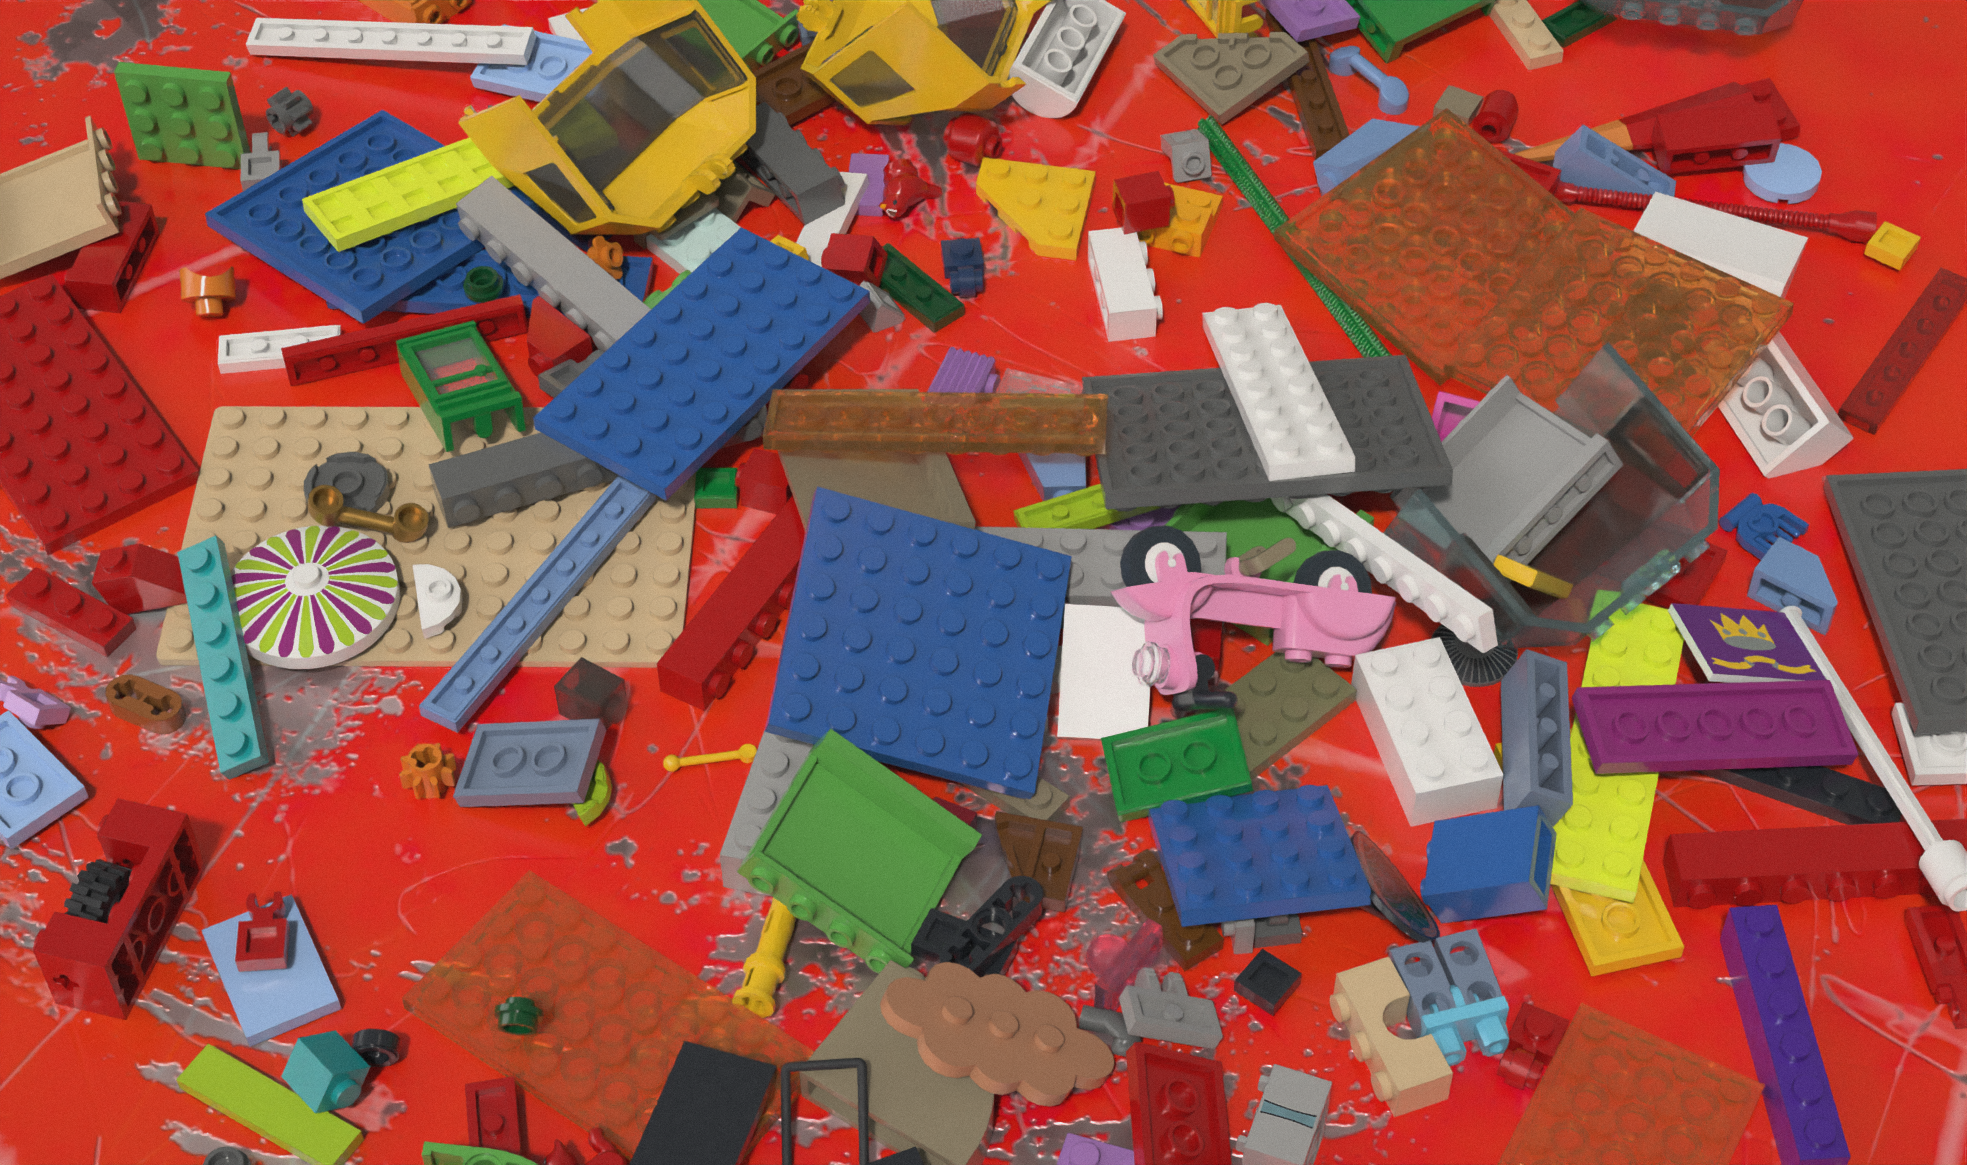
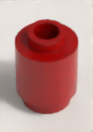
[1473,90,1519,143]

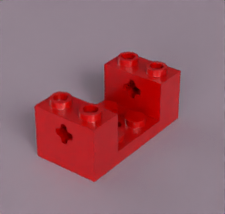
[33,798,206,1020]

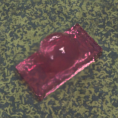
[1086,918,1163,1011]

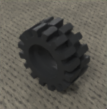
[64,859,132,924]

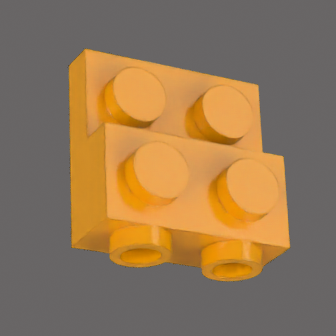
[1137,182,1223,258]

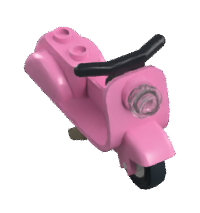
[1111,525,1396,718]

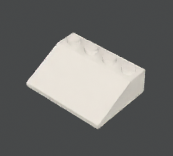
[1615,192,1808,328]

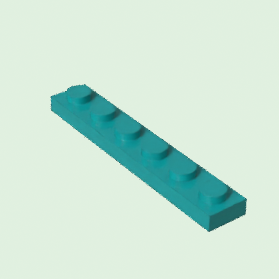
[177,535,269,780]

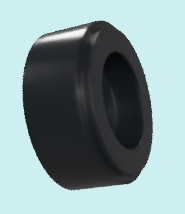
[351,1029,401,1067]

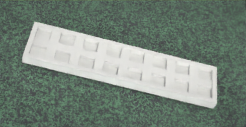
[1202,303,1355,481]

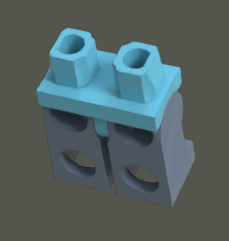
[1388,929,1509,1066]

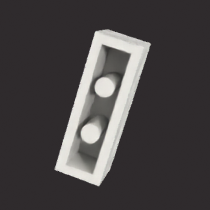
[1088,228,1163,342]

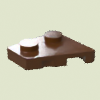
[995,811,1083,912]

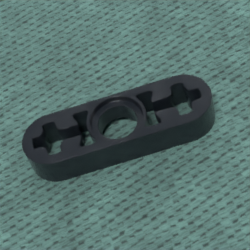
[939,876,1043,978]

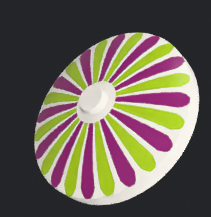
[231,526,400,669]

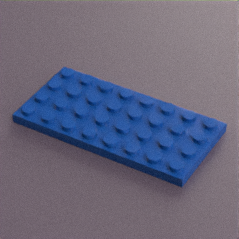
[533,227,870,500]

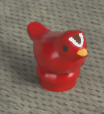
[879,158,943,218]

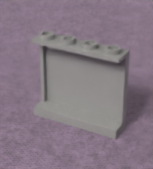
[1390,375,1623,589]

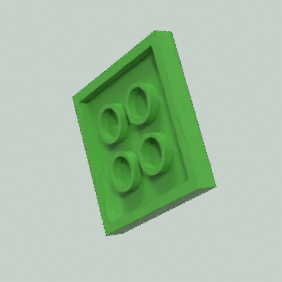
[114,62,251,169]

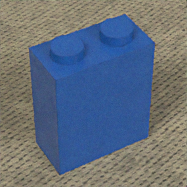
[1420,805,1557,923]

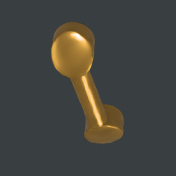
[308,485,429,543]

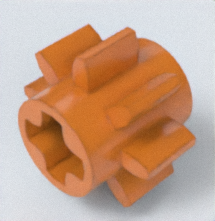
[399,743,457,799]

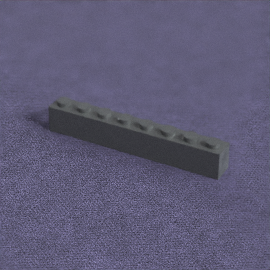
[428,405,769,528]

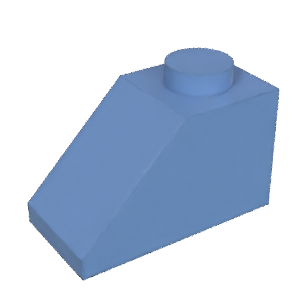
[1747,537,1838,635]

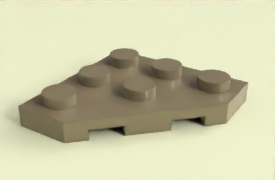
[1153,32,1310,125]

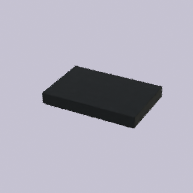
[629,1040,778,1165]

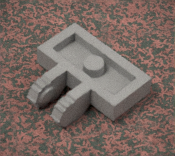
[1119,967,1223,1049]

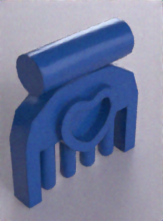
[1719,493,1809,560]

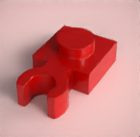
[235,891,290,972]

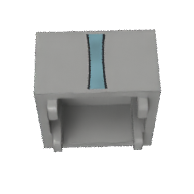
[1236,1064,1332,1165]

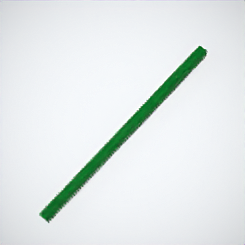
[1197,115,1392,358]

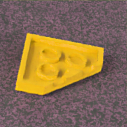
[976,157,1096,260]

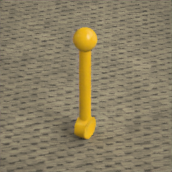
[663,744,757,772]

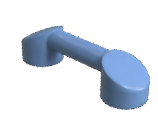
[1329,46,1409,115]

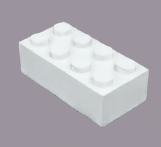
[1351,637,1503,827]

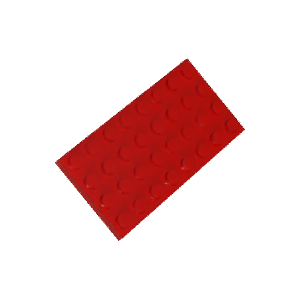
[0,273,200,555]

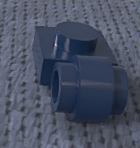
[941,238,984,298]

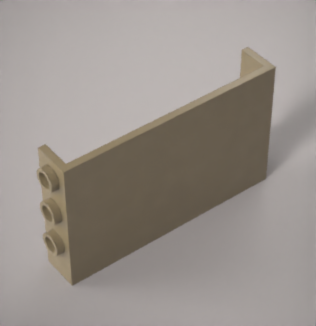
[769,389,976,532]

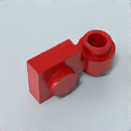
[1497,1002,1570,1090]

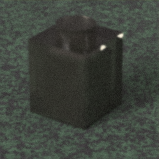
[554,657,628,731]

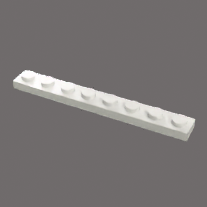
[246,18,536,65]
[1271,494,1498,653]

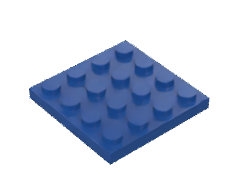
[1148,785,1371,927]

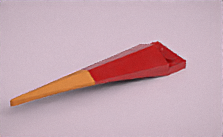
[1514,78,1800,162]

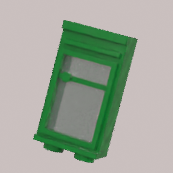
[396,320,526,452]

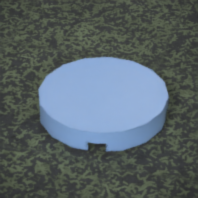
[1743,143,1822,204]

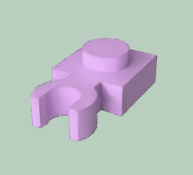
[0,676,71,729]

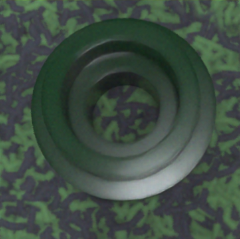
[463,266,504,303]
[494,997,544,1035]

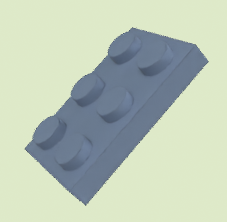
[453,719,606,807]

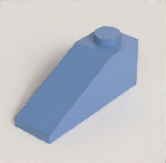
[1553,125,1676,197]

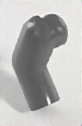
[1079,1005,1141,1057]

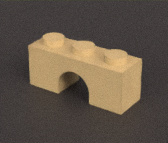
[1330,957,1453,1117]

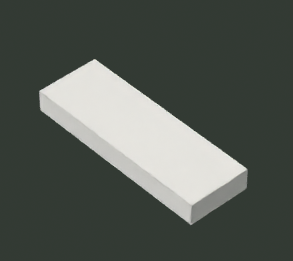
[218,325,342,374]

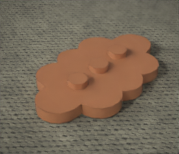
[880,962,1114,1106]

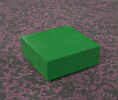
[694,468,739,508]

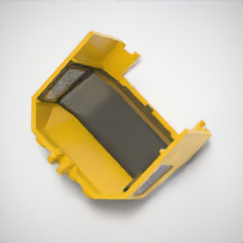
[458,0,756,235]
[796,0,1052,125]

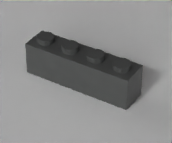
[740,102,845,225]

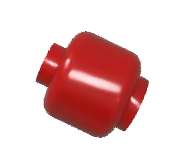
[943,112,1002,167]

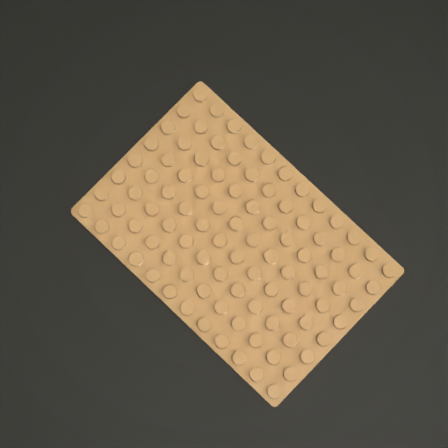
[156,406,696,668]

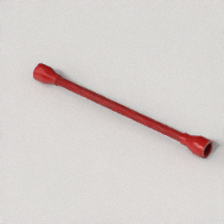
[1546,180,1877,243]

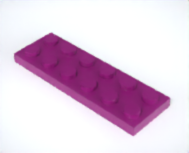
[1572,680,1858,774]

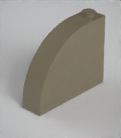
[799,960,994,1165]

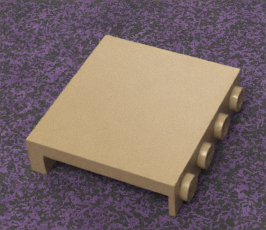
[0,116,122,279]

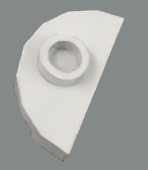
[413,564,463,639]

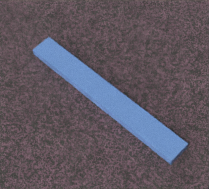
[419,475,656,733]

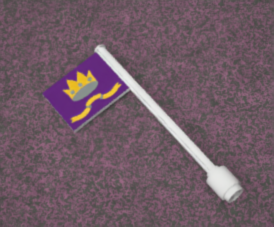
[1668,603,1967,911]

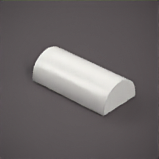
[1007,0,1126,118]

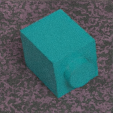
[281,1030,370,1114]

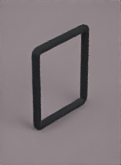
[781,1058,869,1165]

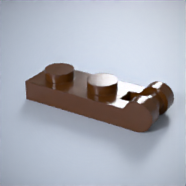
[1107,849,1224,971]

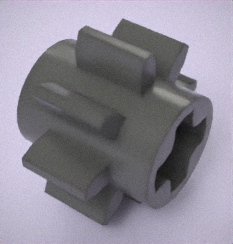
[266,87,314,137]

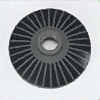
[1431,622,1518,687]

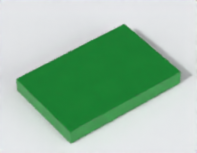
[1101,708,1254,823]

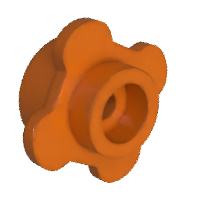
[586,236,623,280]

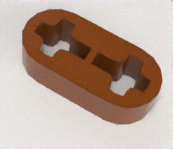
[105,674,186,735]

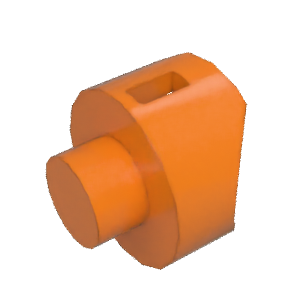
[179,266,236,317]

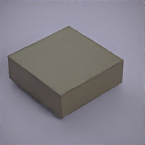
[1433,85,1483,128]

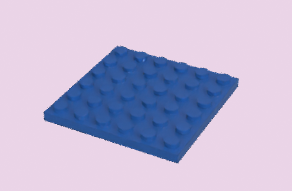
[205,110,539,324]
[764,487,1072,799]

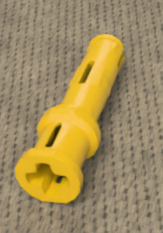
[732,897,796,1019]

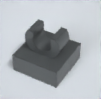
[1253,913,1302,948]

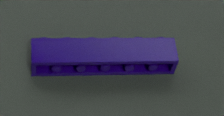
[1720,905,1851,1165]

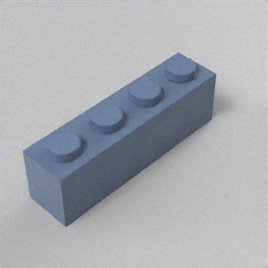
[1501,649,1573,827]

